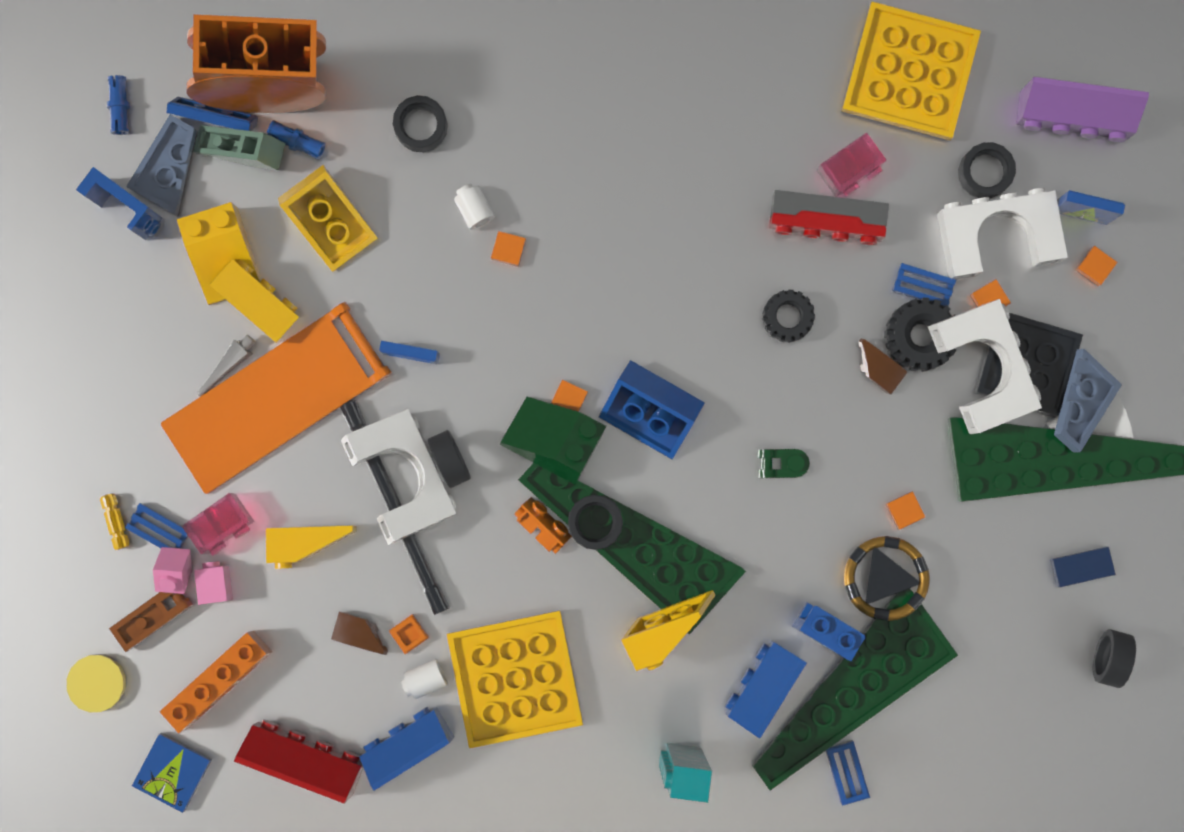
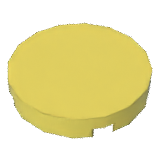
[66,655,126,713]

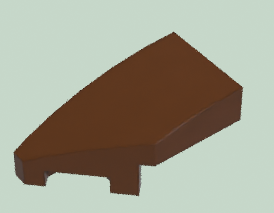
[858,338,907,395]
[331,612,388,655]

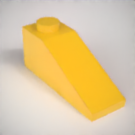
[266,526,357,569]

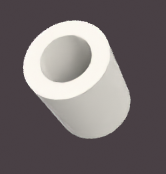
[454,184,495,230]
[401,659,448,700]

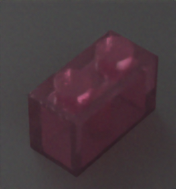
[817,133,886,197]
[182,493,255,556]

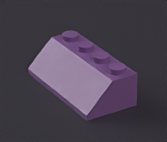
[1016,77,1149,142]

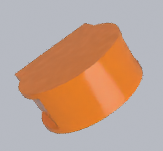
[186,14,326,113]

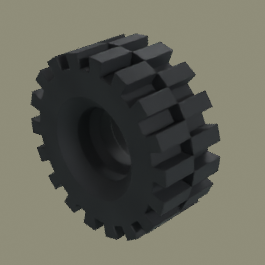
[884,297,957,372]

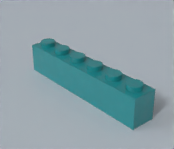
[659,743,712,803]

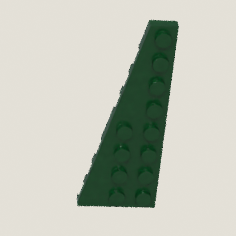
[948,417,1184,502]
[518,463,746,635]
[752,589,958,790]

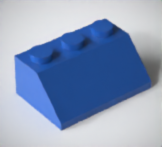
[599,360,705,460]
[725,640,807,739]
[360,707,455,791]

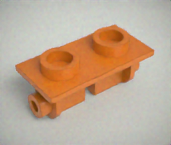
[514,497,572,554]

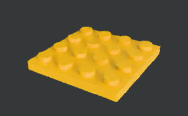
[841,2,981,141]
[447,610,583,749]

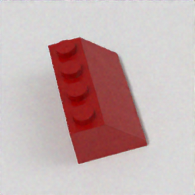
[234,720,363,804]

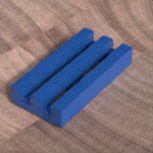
[892,263,956,307]
[379,340,440,365]
[125,503,191,549]
[826,740,870,806]

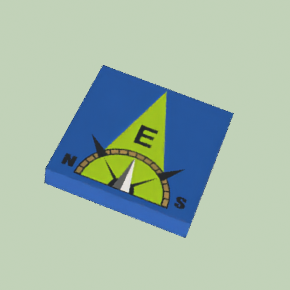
[1057,190,1125,225]
[132,733,212,813]

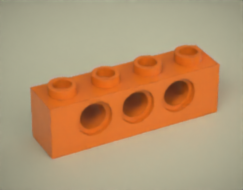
[159,631,273,734]

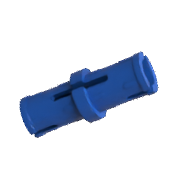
[107,75,130,135]
[267,120,326,160]

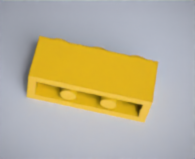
[210,259,299,343]

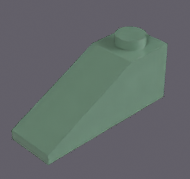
[193,125,285,170]

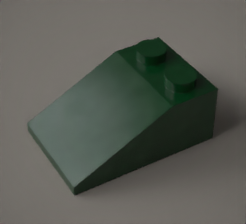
[500,397,606,485]

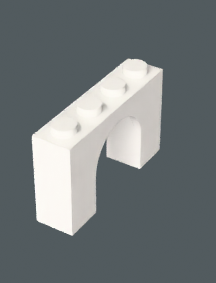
[937,188,1068,279]
[928,299,1042,434]
[341,409,456,545]

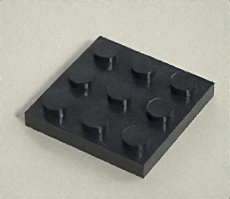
[975,313,1083,417]

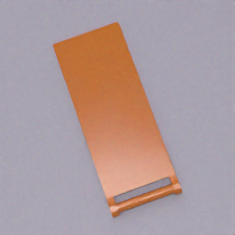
[161,302,392,494]

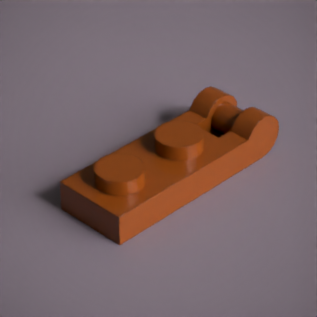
[109,592,194,652]

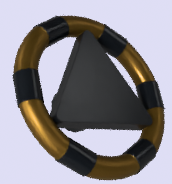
[844,536,930,621]

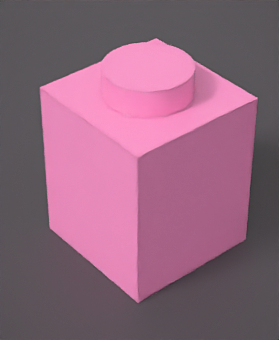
[153,547,192,594]
[194,561,233,605]

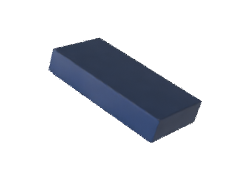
[1050,547,1116,587]

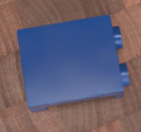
[76,167,163,240]
[792,602,865,661]

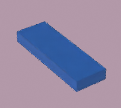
[166,97,258,131]

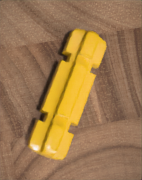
[100,494,130,550]

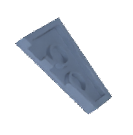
[126,114,197,217]
[1054,349,1122,453]

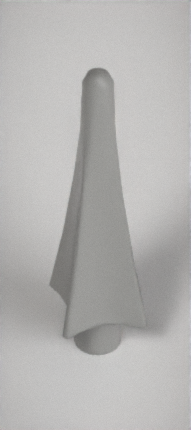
[197,335,255,397]

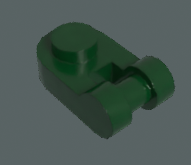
[758,449,810,479]

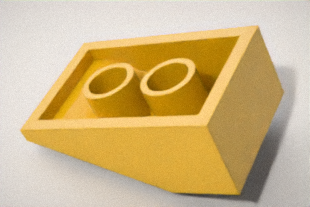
[278,165,378,272]
[176,202,261,305]
[621,590,715,671]

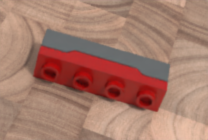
[769,190,889,245]

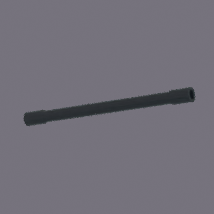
[340,400,450,615]

